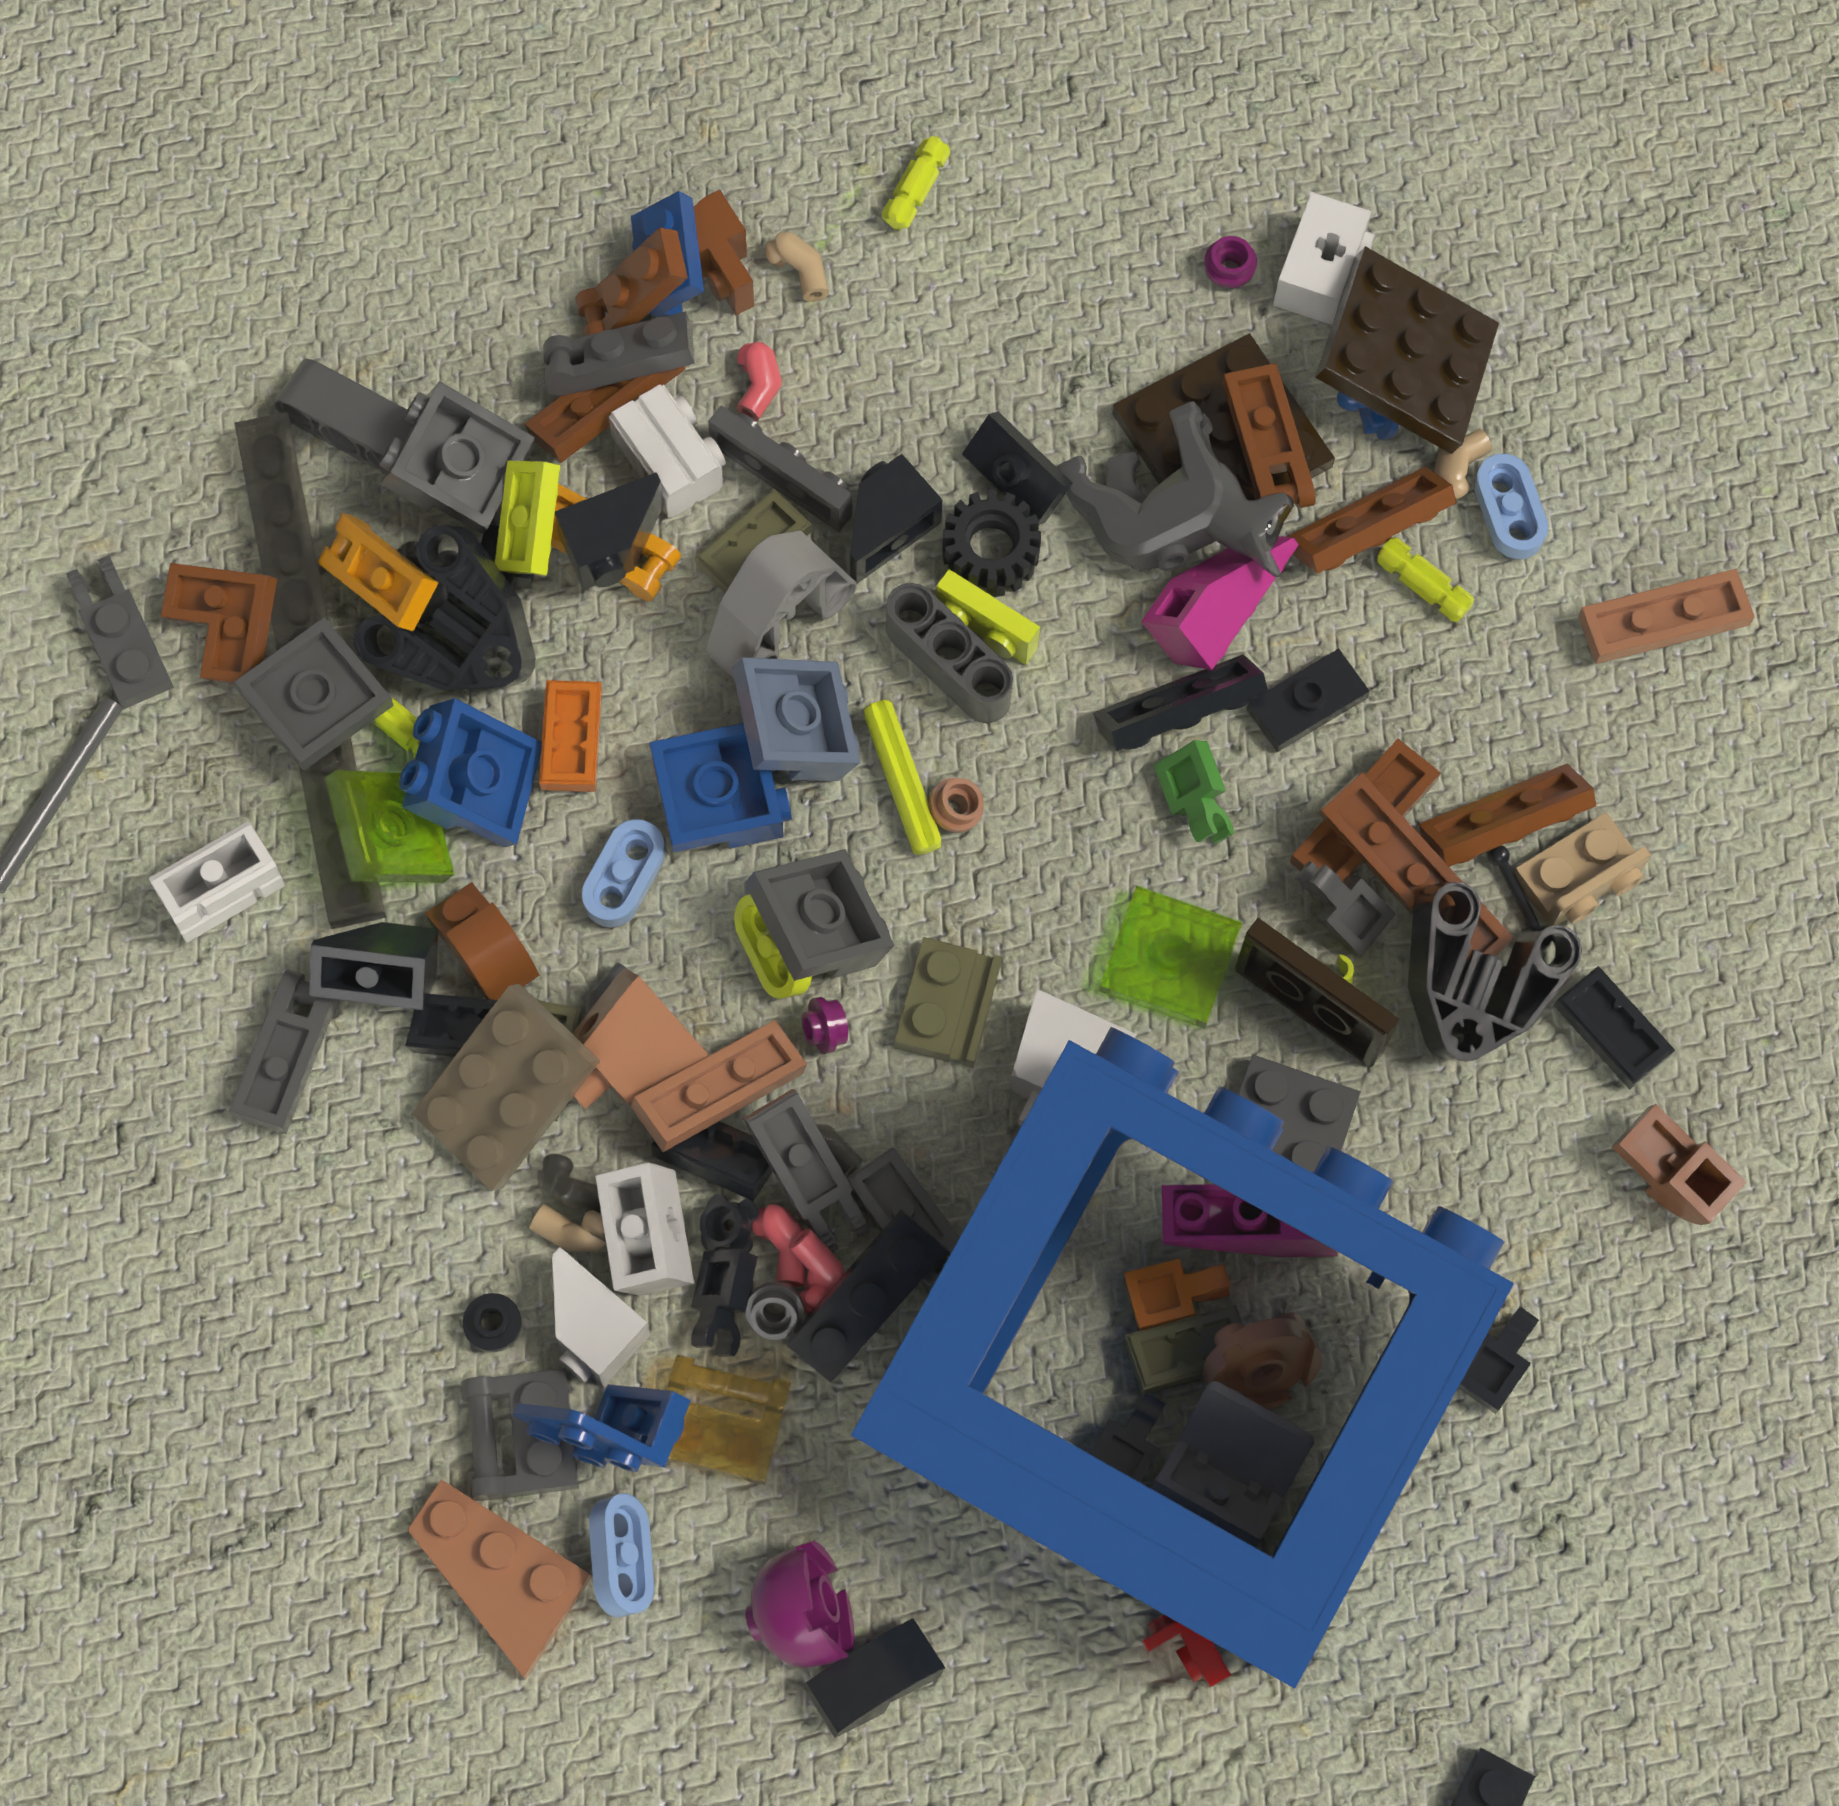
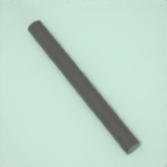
[0,697,123,894]

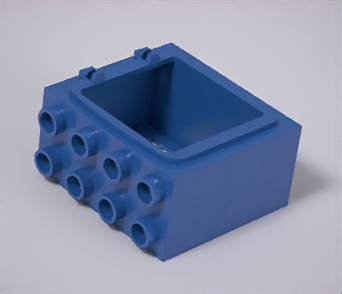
[851,1027,1514,1689]

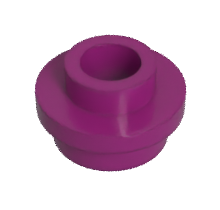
[1204,236,1257,288]
[802,997,848,1054]

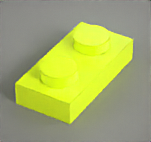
[495,460,560,575]
[936,569,1040,665]

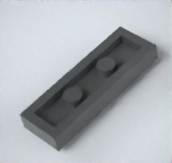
[708,405,852,532]

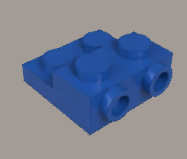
[399,698,542,847]
[649,723,792,853]

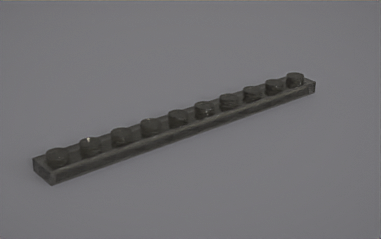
[234,412,387,929]

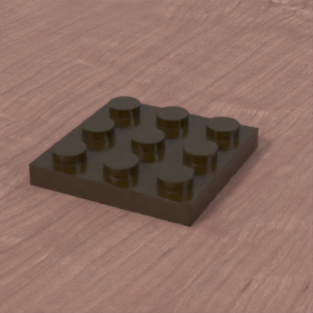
[1315,246,1499,454]
[1112,333,1335,500]

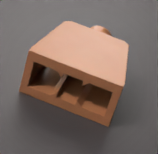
[572,968,709,1110]

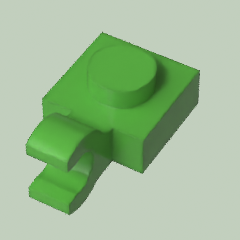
[1153,740,1234,844]

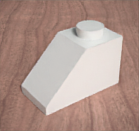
[552,1247,650,1387]

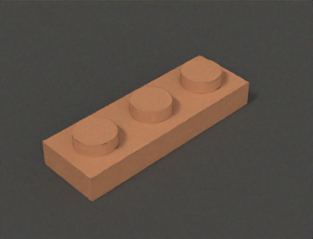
[1578,568,1755,664]
[631,1020,807,1152]

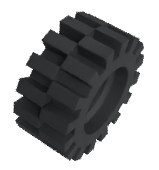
[942,490,1041,597]

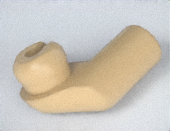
[765,232,829,302]
[1434,428,1492,499]
[529,1204,606,1252]

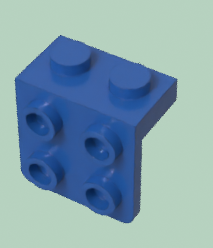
[512,1384,691,1472]

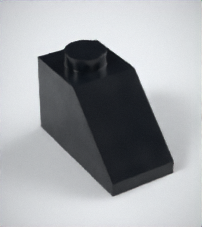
[850,453,943,584]
[555,472,664,590]
[309,922,438,1010]

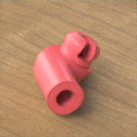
[736,342,782,422]
[752,1204,806,1288]
[788,1228,844,1314]

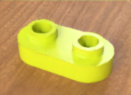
[734,894,812,999]

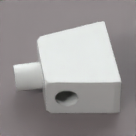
[1010,989,1137,1127]

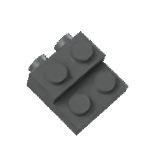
[378,381,535,534]
[745,849,895,981]

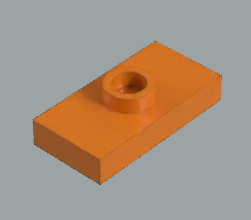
[539,680,603,792]

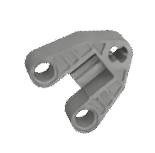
[705,530,857,679]

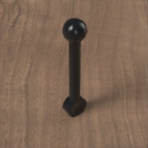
[1488,845,1552,951]

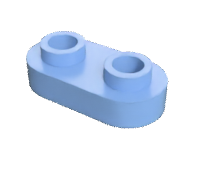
[1474,453,1548,559]
[582,819,666,927]
[589,1493,654,1618]

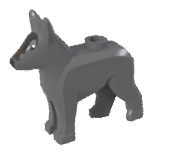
[1057,402,1294,577]

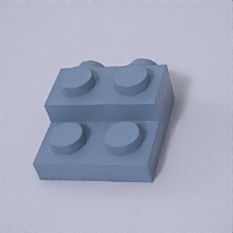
[732,657,860,781]

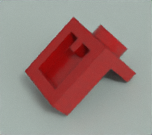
[1142,1614,1231,1688]

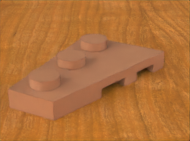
[408,1479,592,1680]

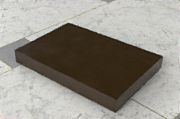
[1235,918,1399,1067]

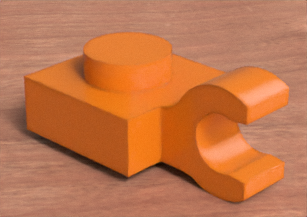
[1123,1259,1230,1331]

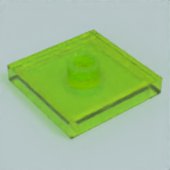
[325,770,455,883]
[1098,885,1243,1029]

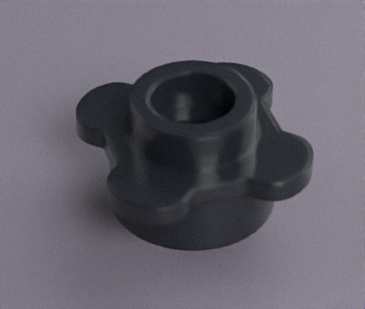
[700,1194,759,1252]

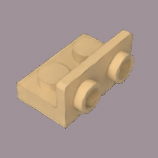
[1514,812,1651,925]

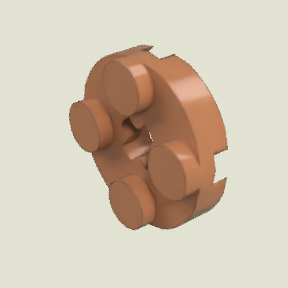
[1202,1312,1322,1410]

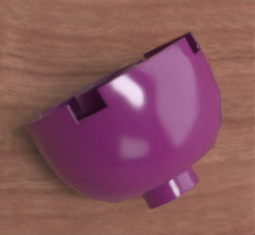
[745,1540,855,1668]

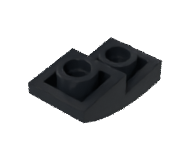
[803,1618,945,1738]

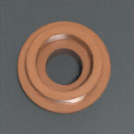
[929,778,984,833]

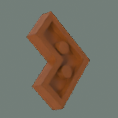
[161,563,278,684]

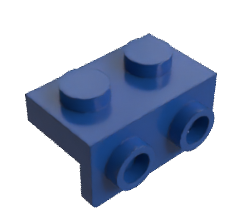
[631,191,704,317]

